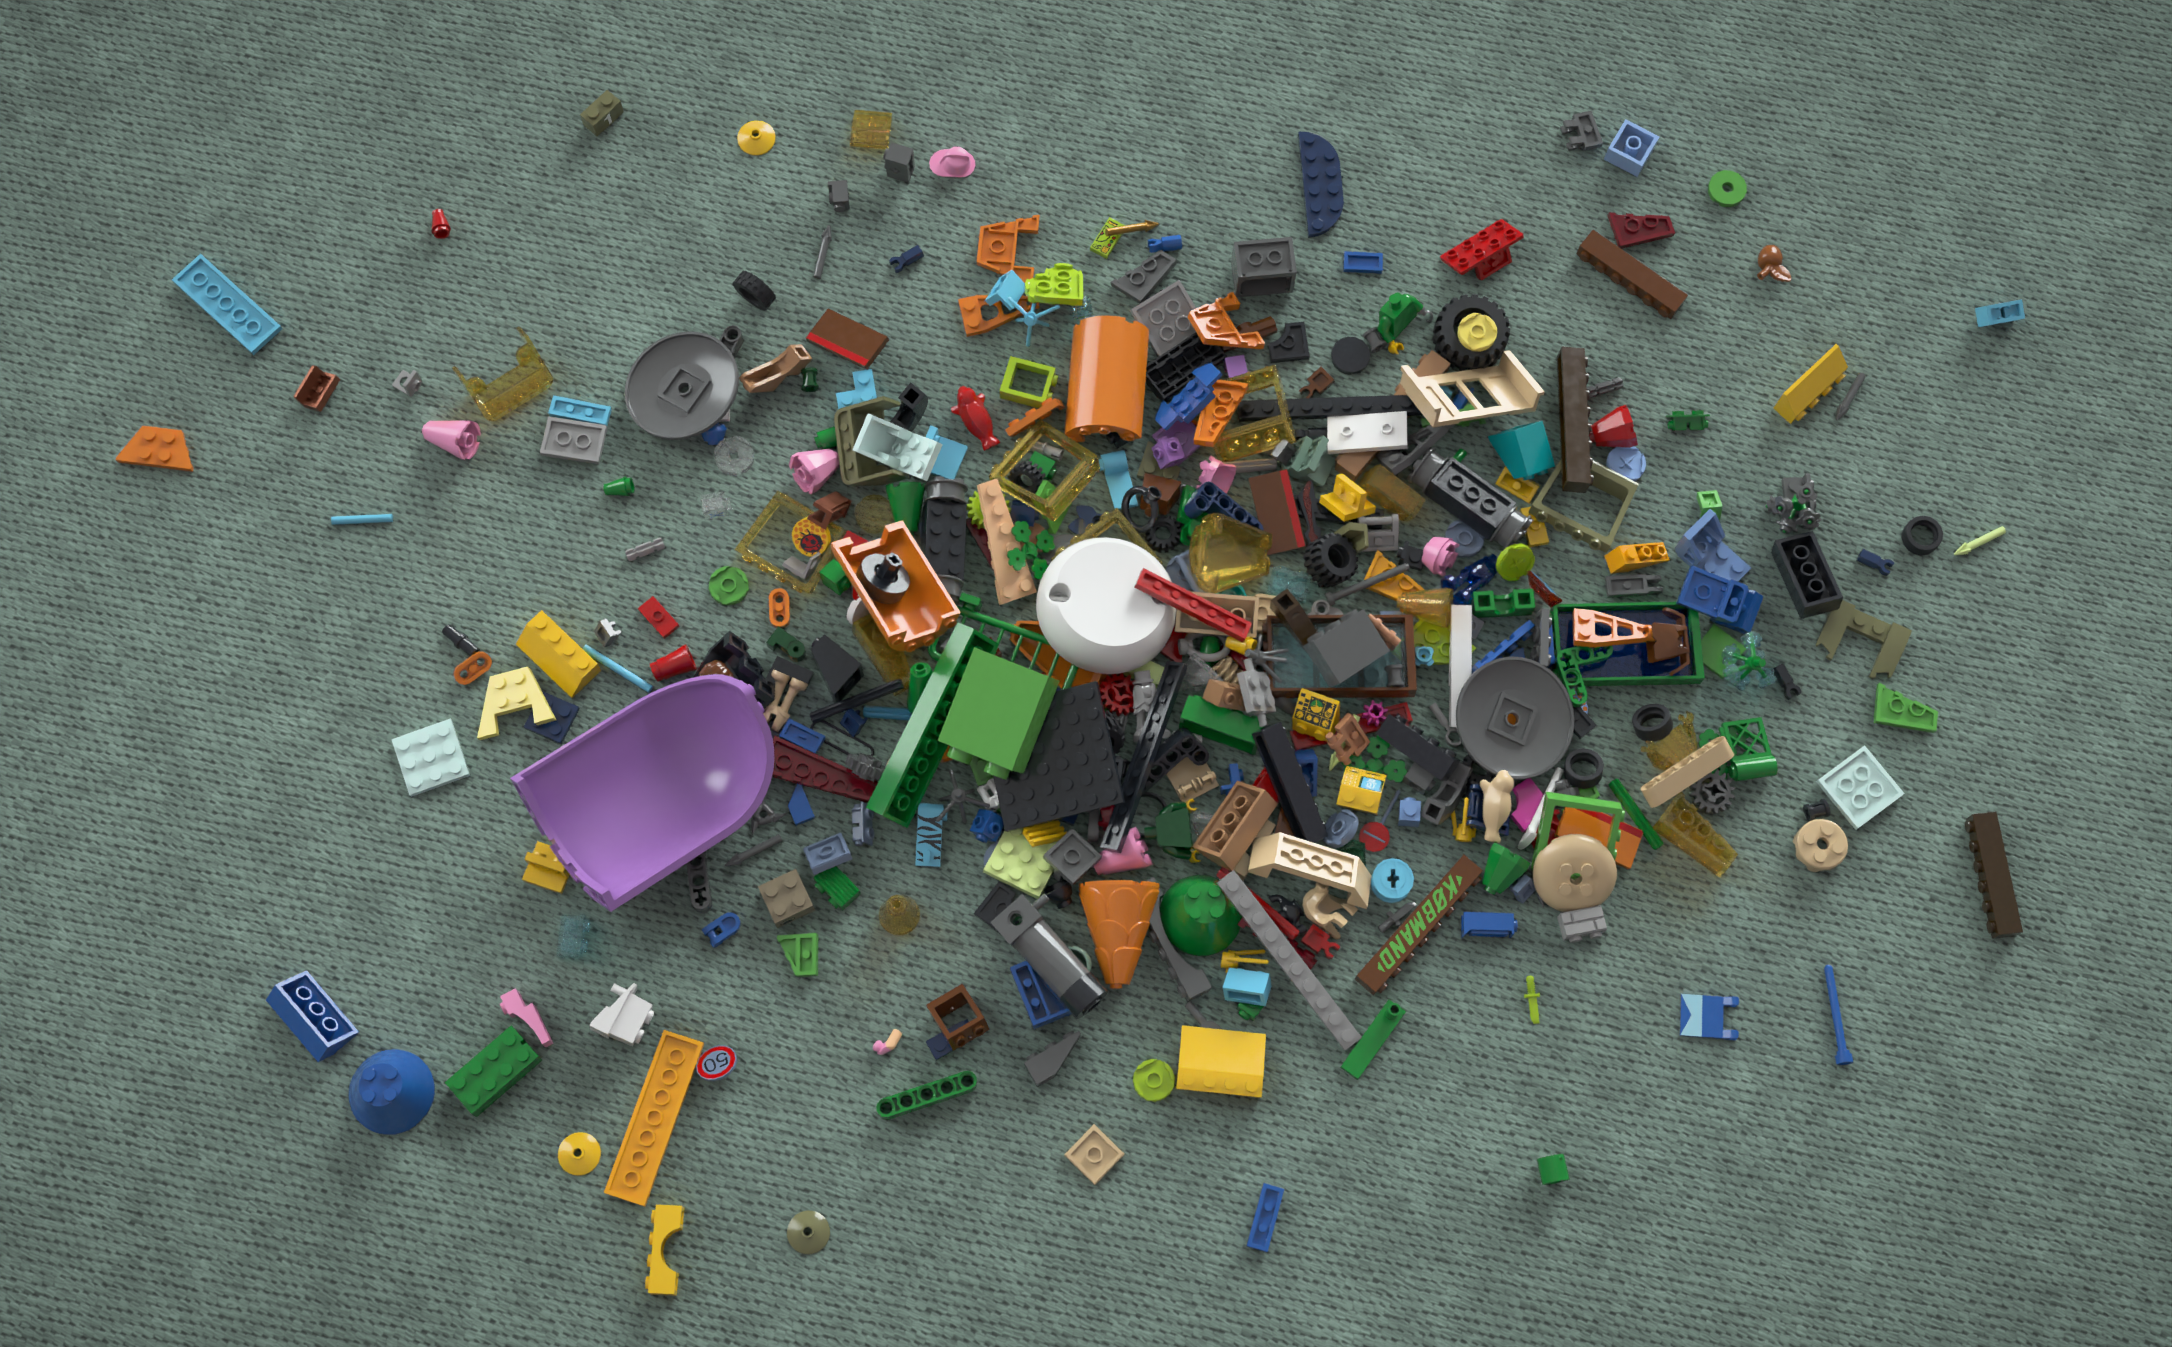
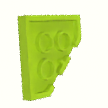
[1390,609,1476,665]

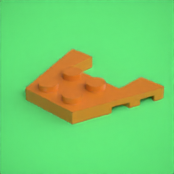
[976,215,1040,283]
[1188,292,1265,349]

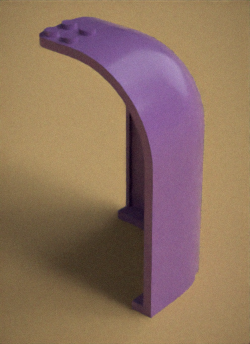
[510,674,774,912]

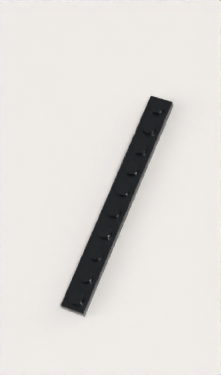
[1238,395,1423,422]
[1100,661,1188,853]

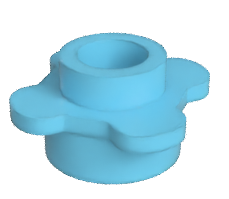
[1415,646,1434,666]

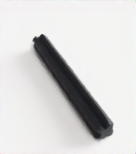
[810,679,904,723]

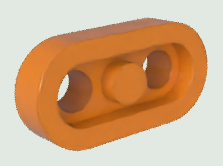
[769,588,790,629]
[453,652,492,685]

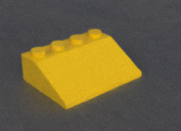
[1176,1025,1266,1098]

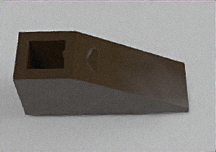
[1270,589,1318,654]

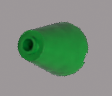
[885,482,925,536]
[906,662,933,714]

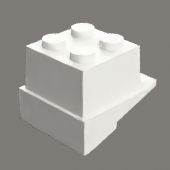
[590,983,654,1047]

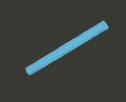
[583,644,653,693]

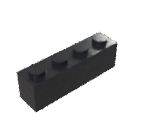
[1376,713,1460,781]

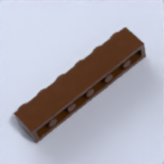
[1576,230,1688,319]

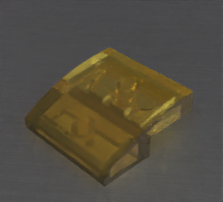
[850,110,892,149]

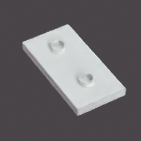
[1327,411,1408,454]

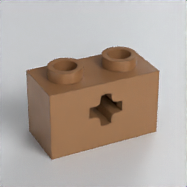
[1203,679,1246,711]

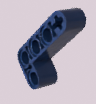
[1184,481,1263,544]

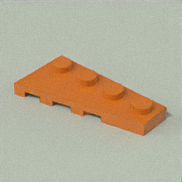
[1193,379,1248,447]

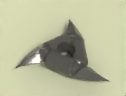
[751,801,787,835]

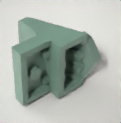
[1281,435,1335,487]

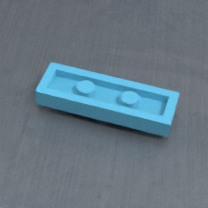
[548,395,612,426]

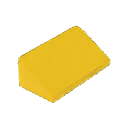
[1495,466,1541,504]

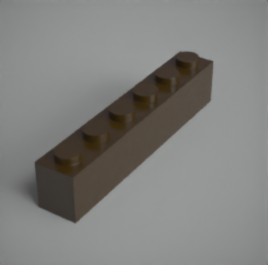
[1965,812,2023,939]

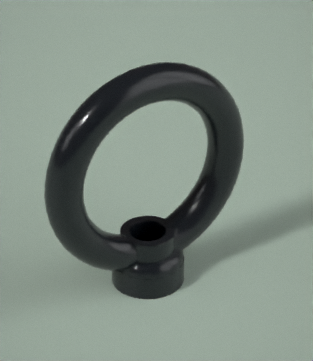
[1121,486,1162,534]

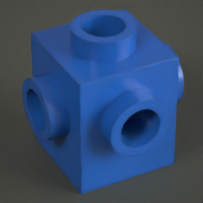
[970,809,1004,843]

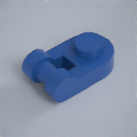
[702,913,741,948]

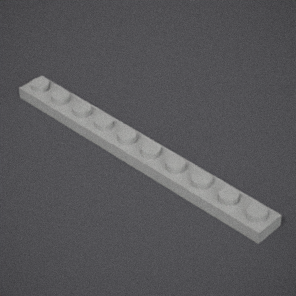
[1217,870,1362,1050]

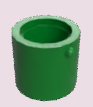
[1537,1154,1570,1185]

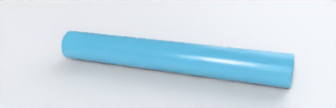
[331,514,393,525]

